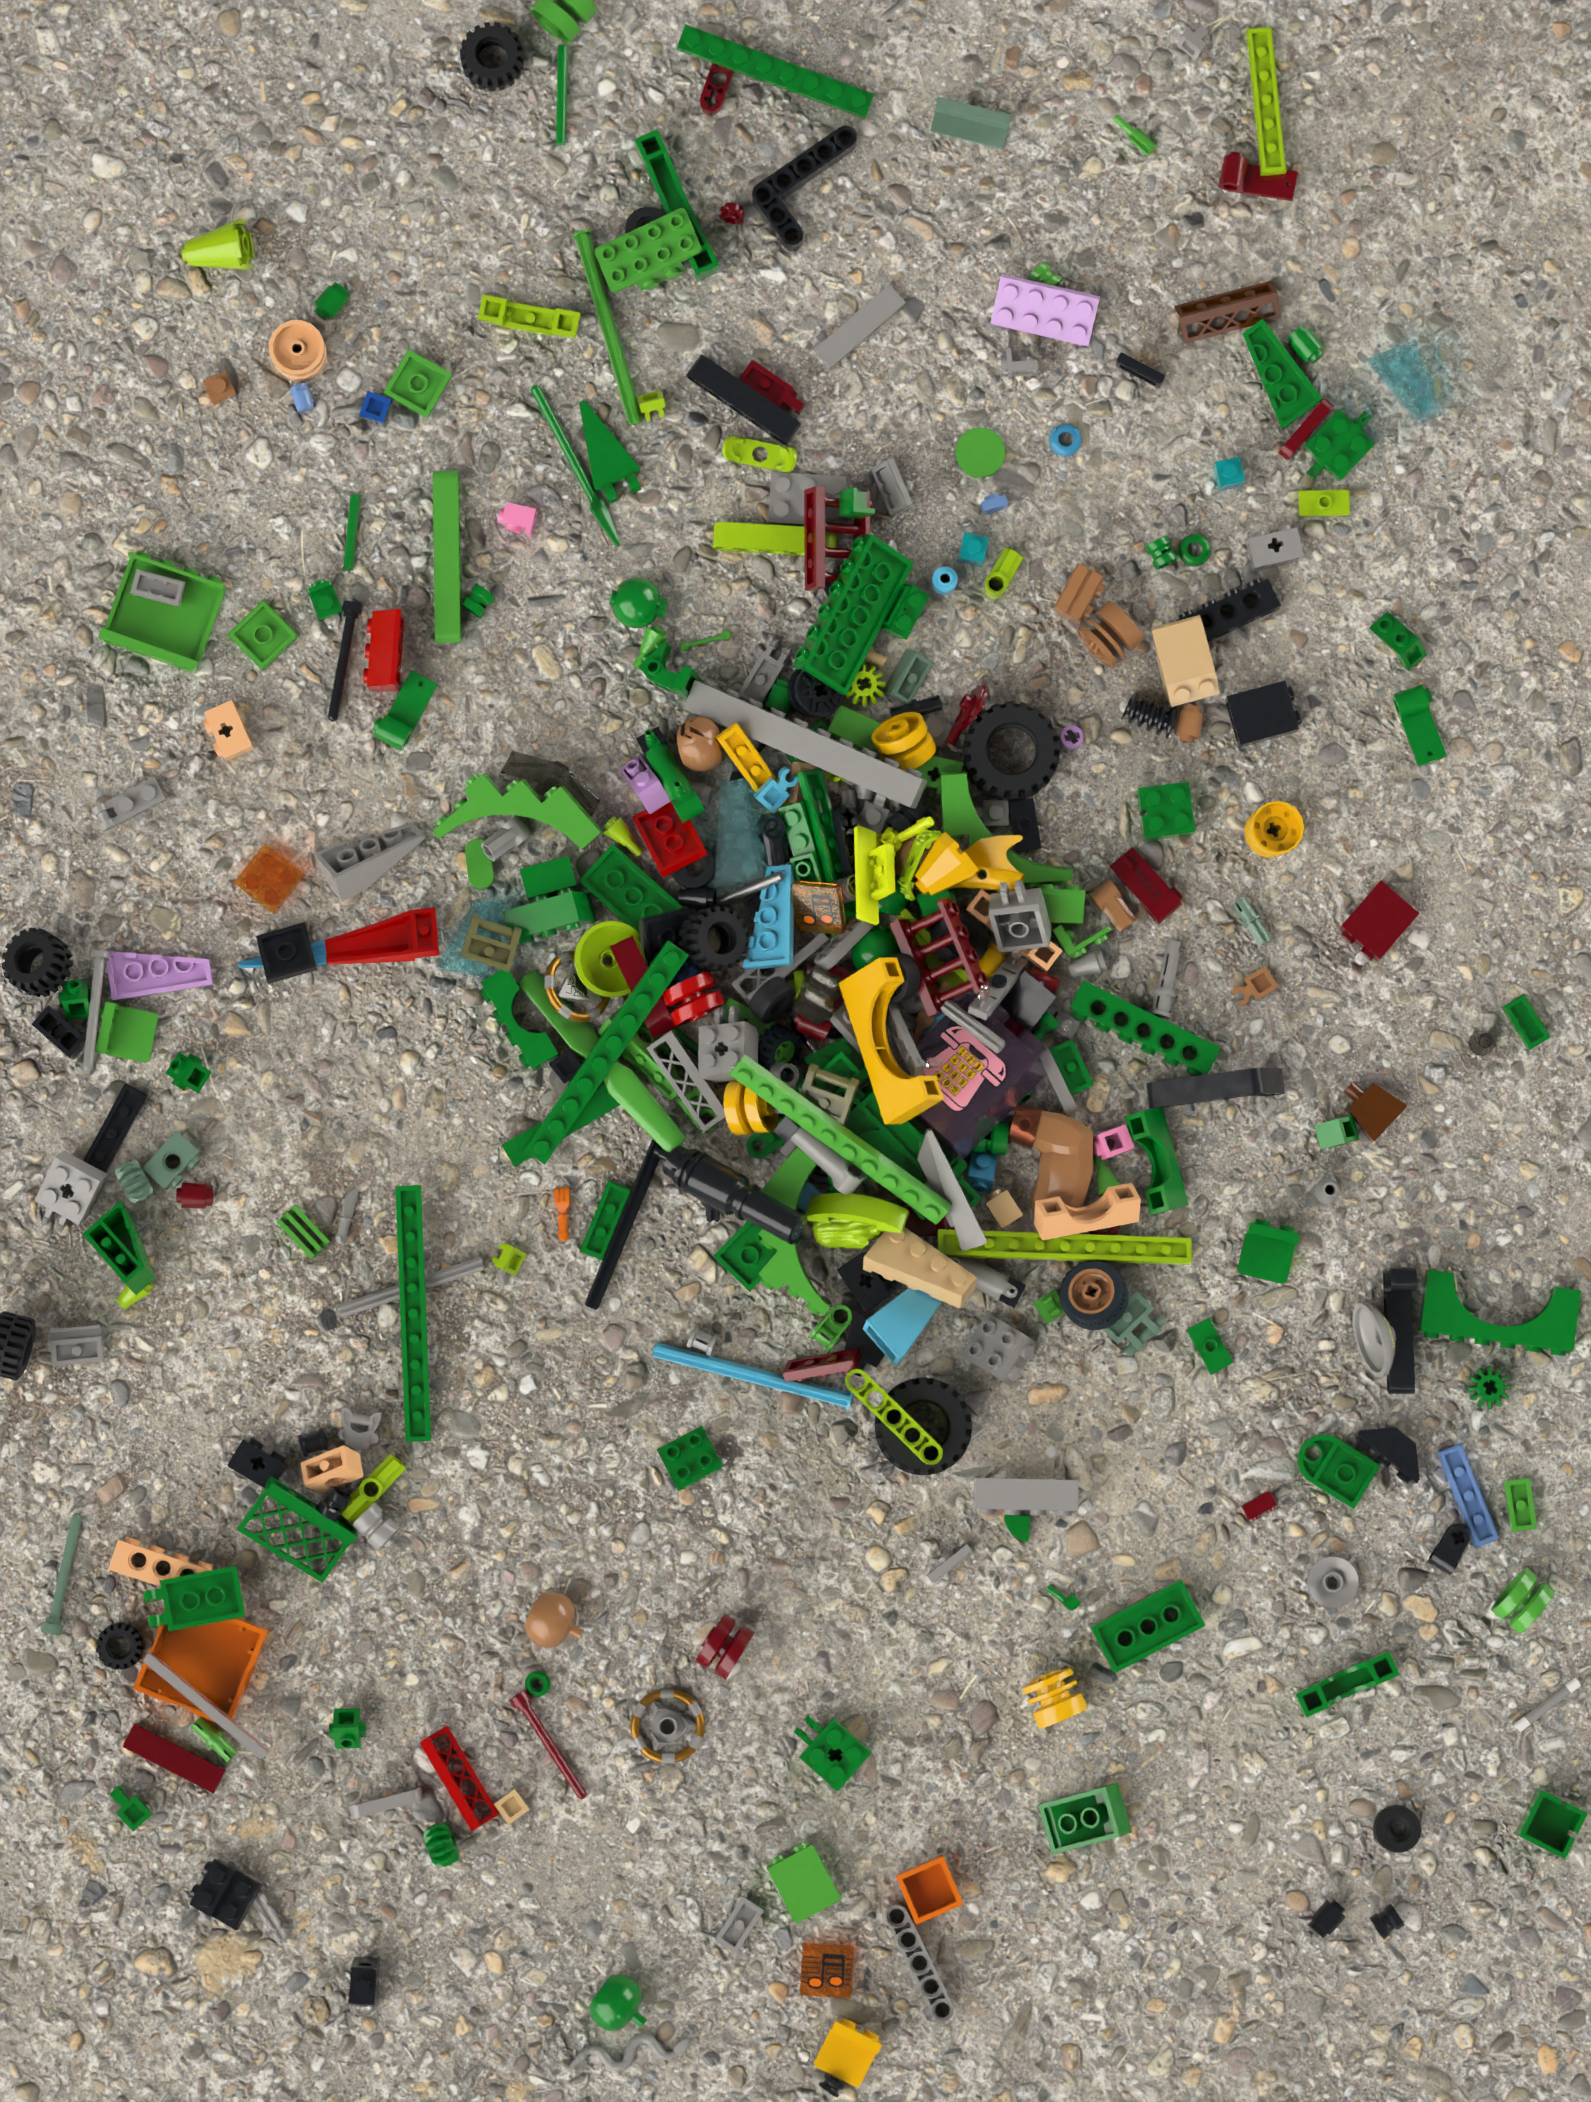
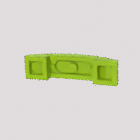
[478,295,581,338]
[805,1193,909,1233]

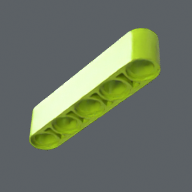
[712,522,837,556]
[845,1369,943,1465]

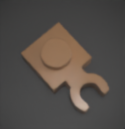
[1230,966,1278,1007]

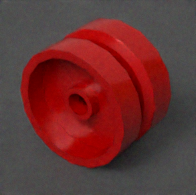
[661,971,725,1027]

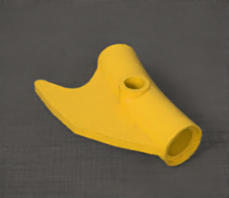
[949,835,1024,891]

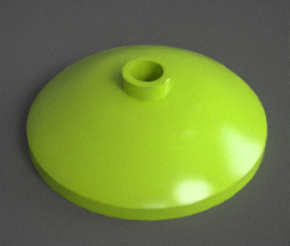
[574,921,642,997]

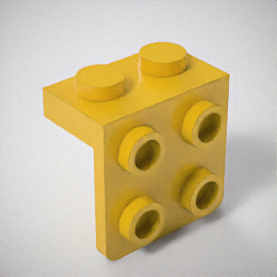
[814,2018,882,2087]

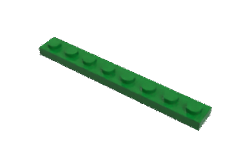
[676,24,874,119]

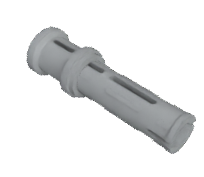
[1149,940,1183,1019]

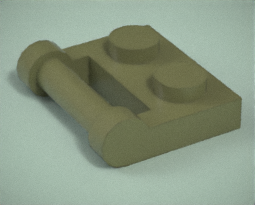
[460,913,522,972]
[800,1063,860,1124]

